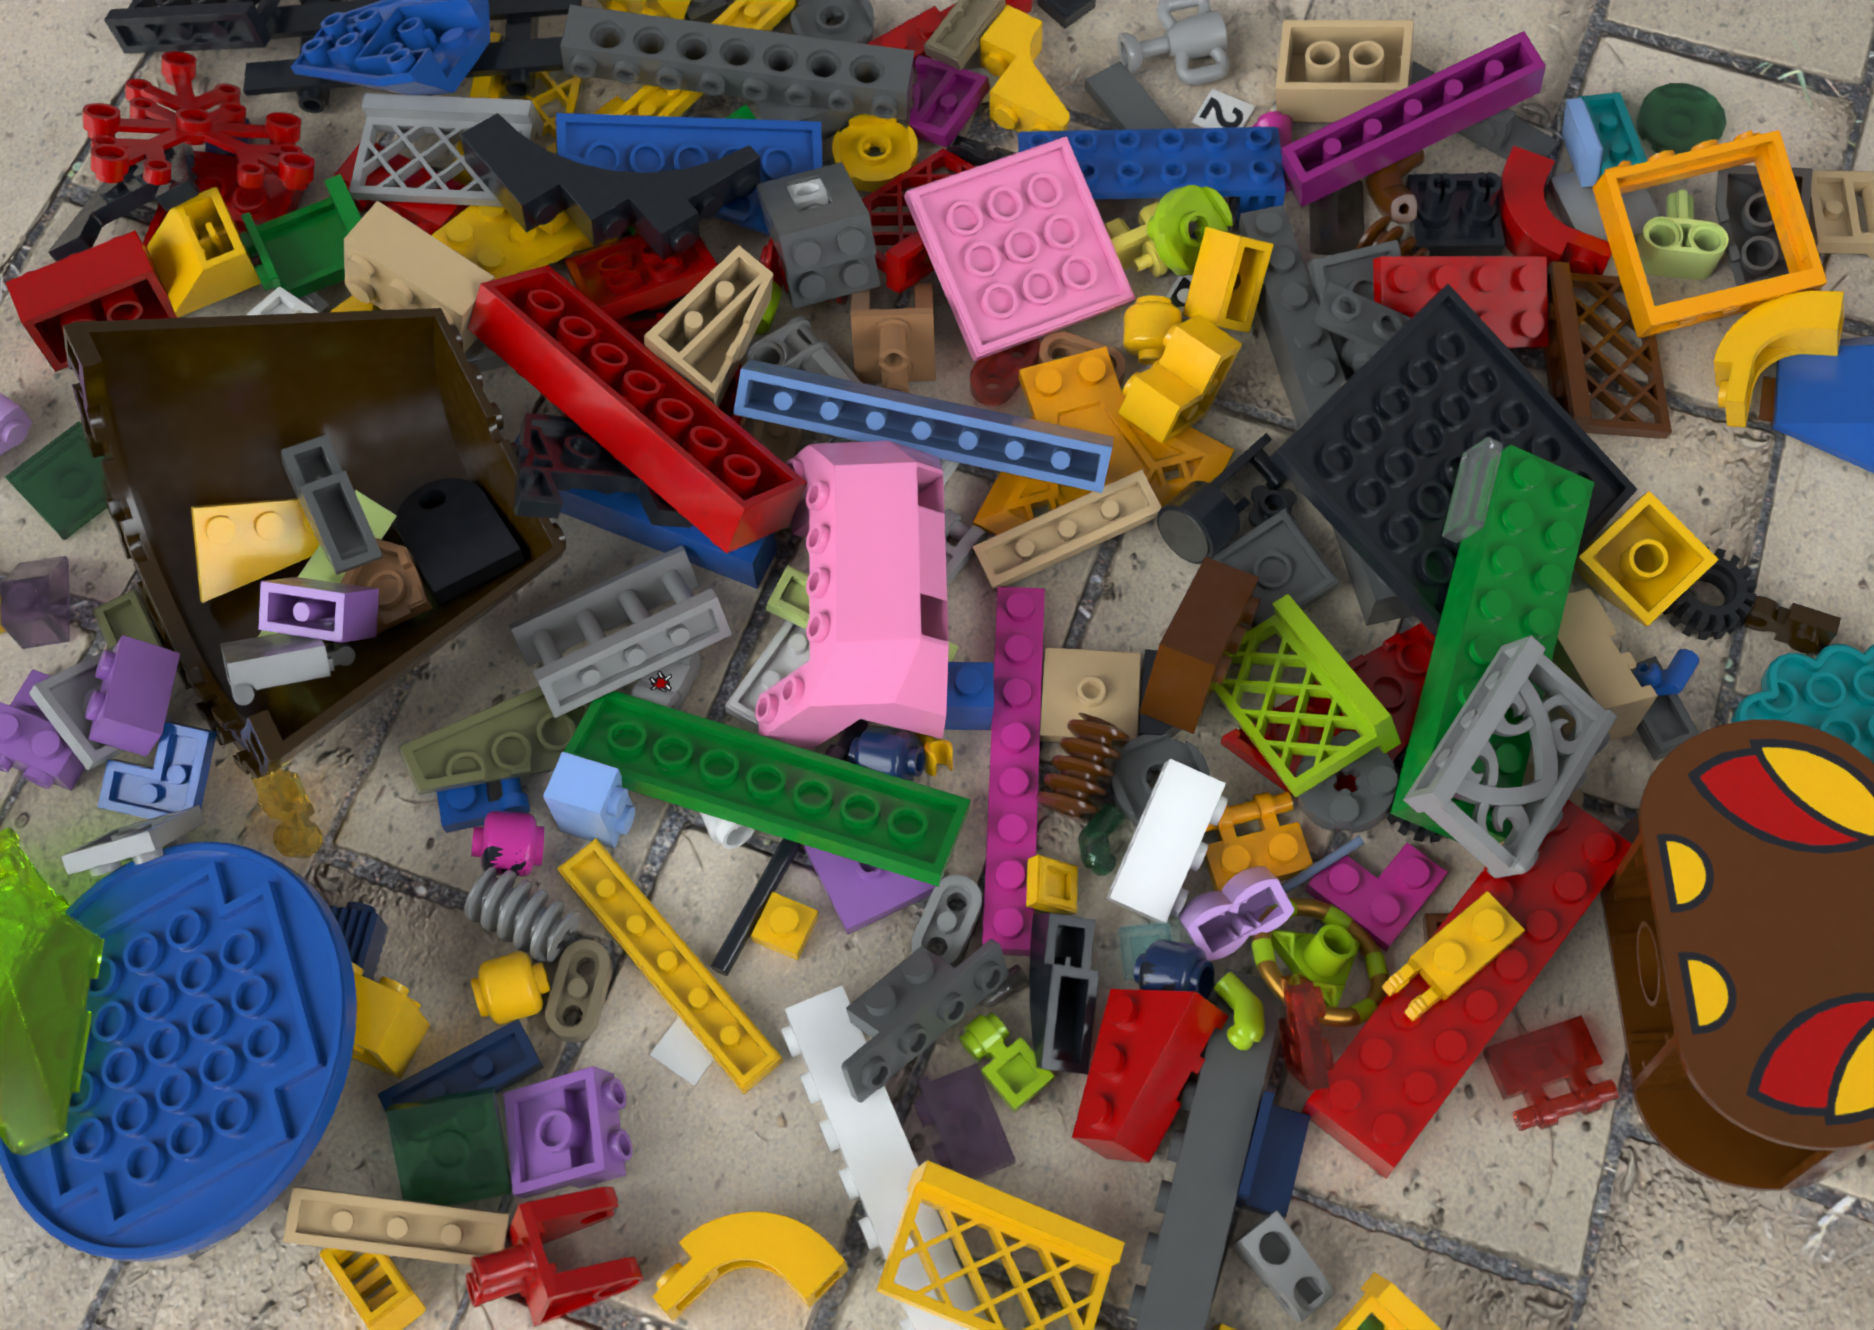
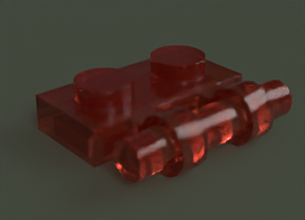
[1482,1015,1619,1131]

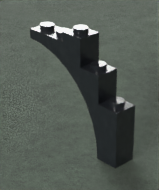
[460,113,760,261]

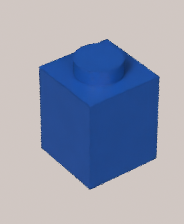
[944,662,994,730]

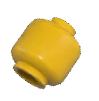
[1123,295,1182,365]
[471,951,551,1025]

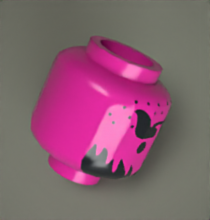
[471,811,545,877]

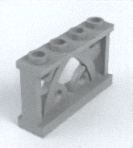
[1403,636,1617,879]

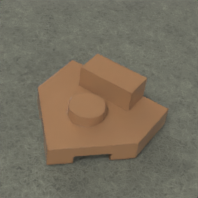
[341,538,433,634]

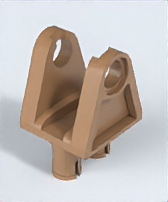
[851,283,936,393]

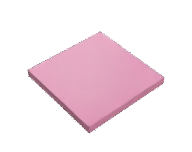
[904,136,1136,362]

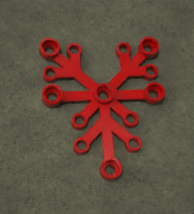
[83,51,315,190]

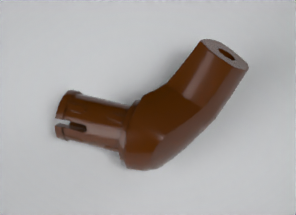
[1364,150,1425,224]

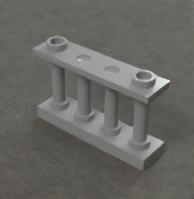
[509,545,732,718]

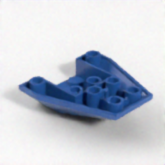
[291,0,490,96]
[1773,336,1874,473]

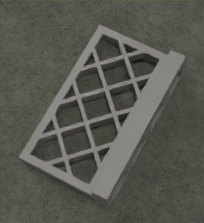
[349,93,544,207]

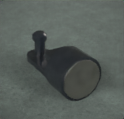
[1157,433,1289,564]

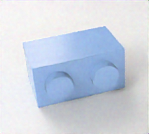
[543,751,635,848]

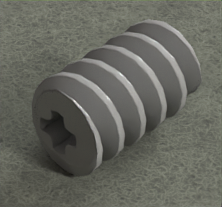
[464,867,581,963]

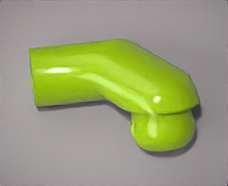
[1213,971,1265,1050]

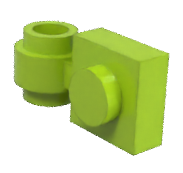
[959,1012,1055,1114]

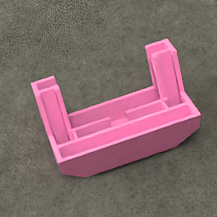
[755,441,949,751]

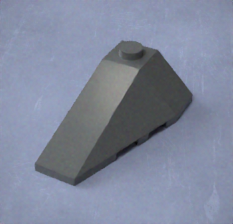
[1715,165,1813,315]

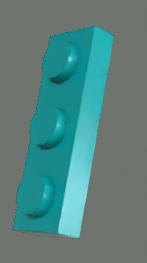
[1577,92,1648,177]

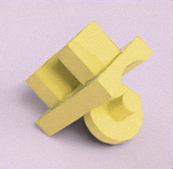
[1104,202,1167,277]

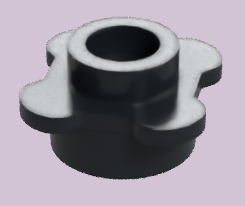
[1248,485,1297,527]

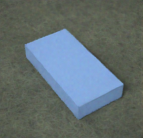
[1562,98,1603,187]

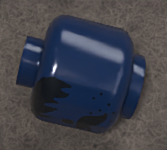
[849,726,925,781]
[1134,939,1215,1000]

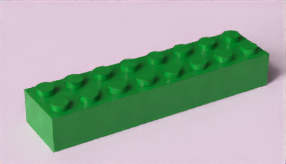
[1390,444,1594,843]

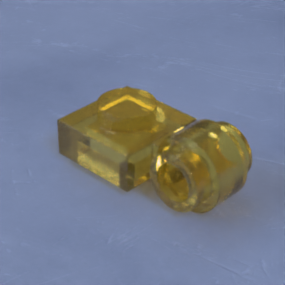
[251,769,323,859]

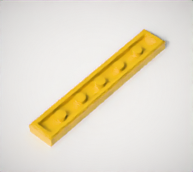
[556,838,784,1095]

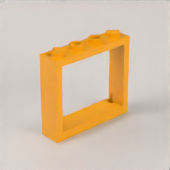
[1592,130,1827,339]

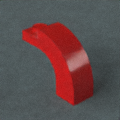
[1498,146,1612,275]

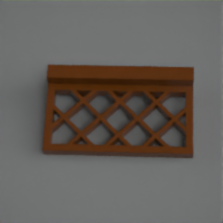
[1543,261,1672,439]

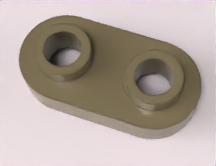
[545,939,613,1043]

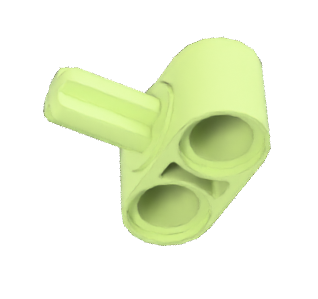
[1636,189,1729,280]

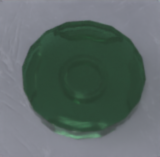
[1636,83,1727,155]

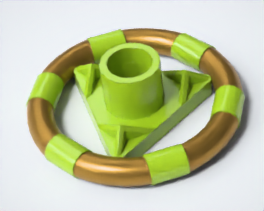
[1251,898,1390,1027]

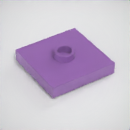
[804,845,935,935]

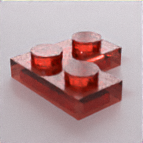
[1278,973,1334,1091]

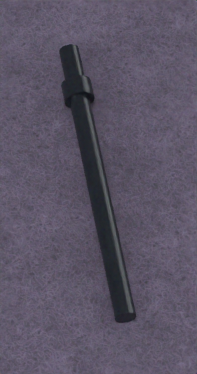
[710,719,869,976]

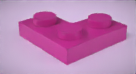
[1305,842,1448,952]

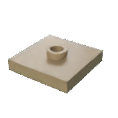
[1040,647,1141,747]

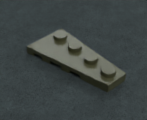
[398,686,592,795]

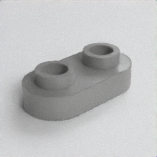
[912,875,982,967]

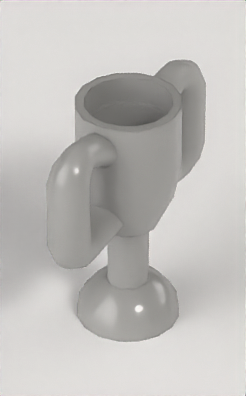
[1118,0,1230,86]

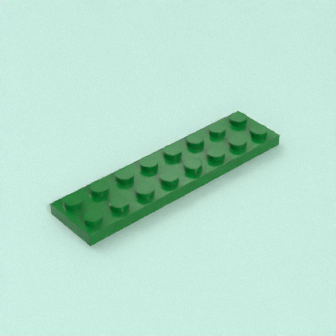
[564,691,971,887]

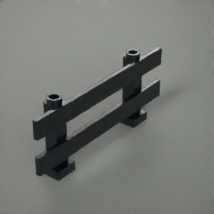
[243,0,582,113]

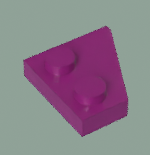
[909,55,990,148]

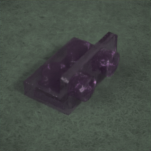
[912,1063,1016,1180]

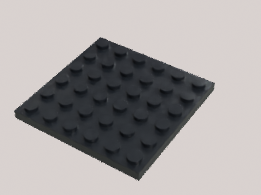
[1269,284,1638,637]

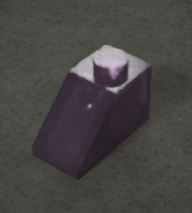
[1,556,70,649]

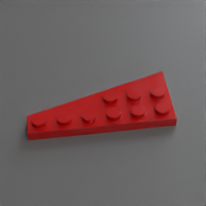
[1220,622,1436,831]

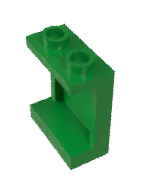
[240,174,362,298]

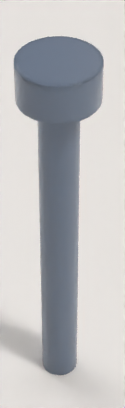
[1281,835,1365,893]

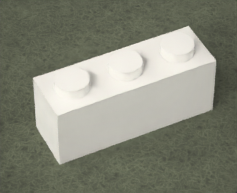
[1106,759,1228,924]

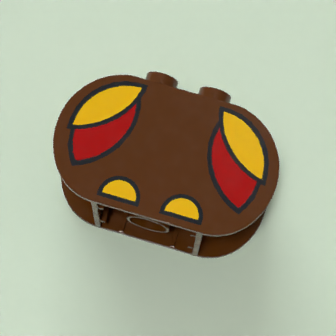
[1600,720,1874,1191]

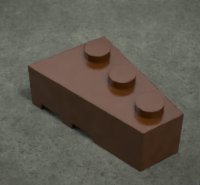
[1139,557,1261,734]

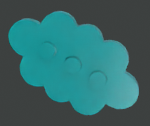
[1731,644,1874,763]

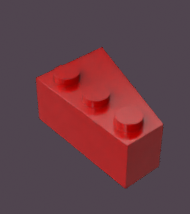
[1072,989,1229,1163]

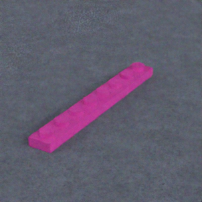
[982,587,1045,956]

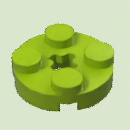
[1147,185,1233,276]

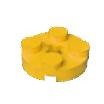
[832,114,918,192]

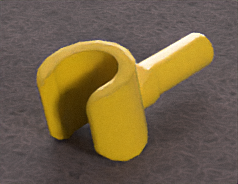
[915,732,953,776]

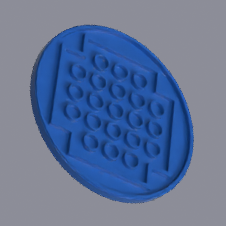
[0,841,357,1262]

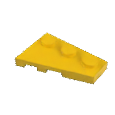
[191,498,320,603]

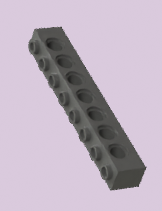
[560,5,914,120]

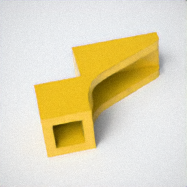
[980,5,1070,133]

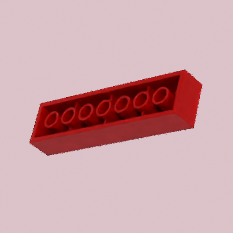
[468,265,807,554]
[1301,800,1632,1179]

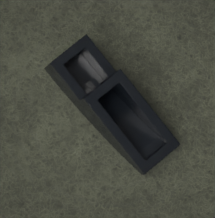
[1029,913,1099,1075]

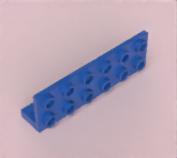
[1018,127,1286,228]

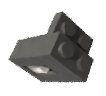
[756,162,880,309]

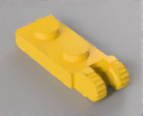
[1382,891,1525,1021]

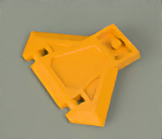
[972,346,1235,536]

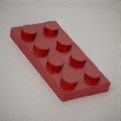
[1373,256,1549,349]

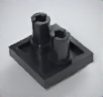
[1405,172,1505,256]

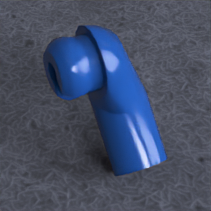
[1633,649,1700,696]

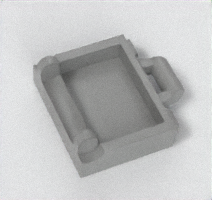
[220,633,355,705]

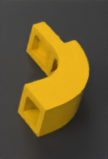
[1713,291,1844,428]
[651,1211,848,1321]

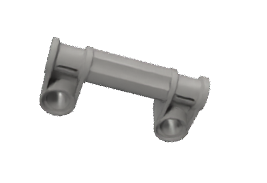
[746,316,862,443]

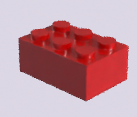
[5,230,180,372]

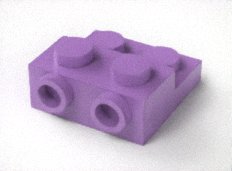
[0,669,85,791]
[503,1066,633,1198]

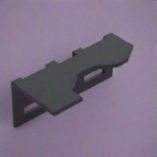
[947,135,1016,166]

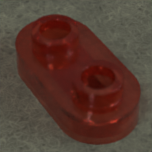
[970,338,1040,406]

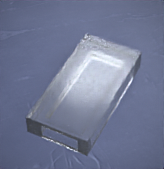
[1442,437,1503,543]

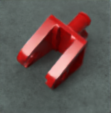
[465,1186,644,1327]

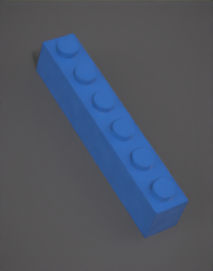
[515,433,777,589]

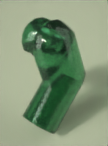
[1078,803,1124,876]

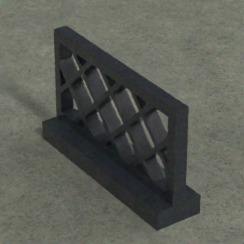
[104,0,281,54]

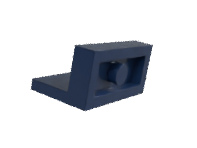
[1235,1090,1311,1220]

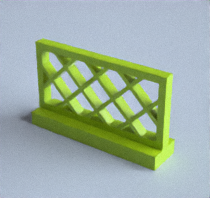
[1213,594,1401,798]

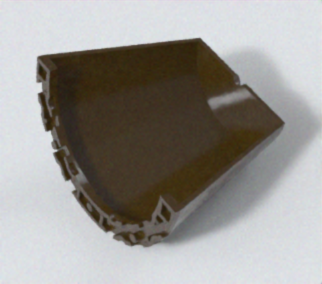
[63,308,566,779]

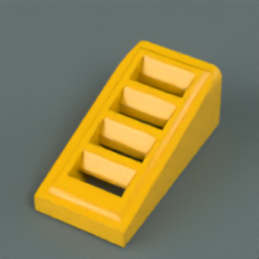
[318,1248,426,1330]

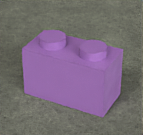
[258,577,379,643]
[85,635,180,757]

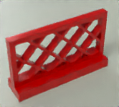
[862,148,975,294]

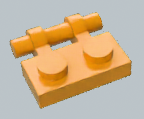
[1204,791,1313,891]

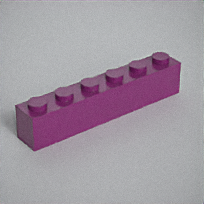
[1282,31,1546,208]

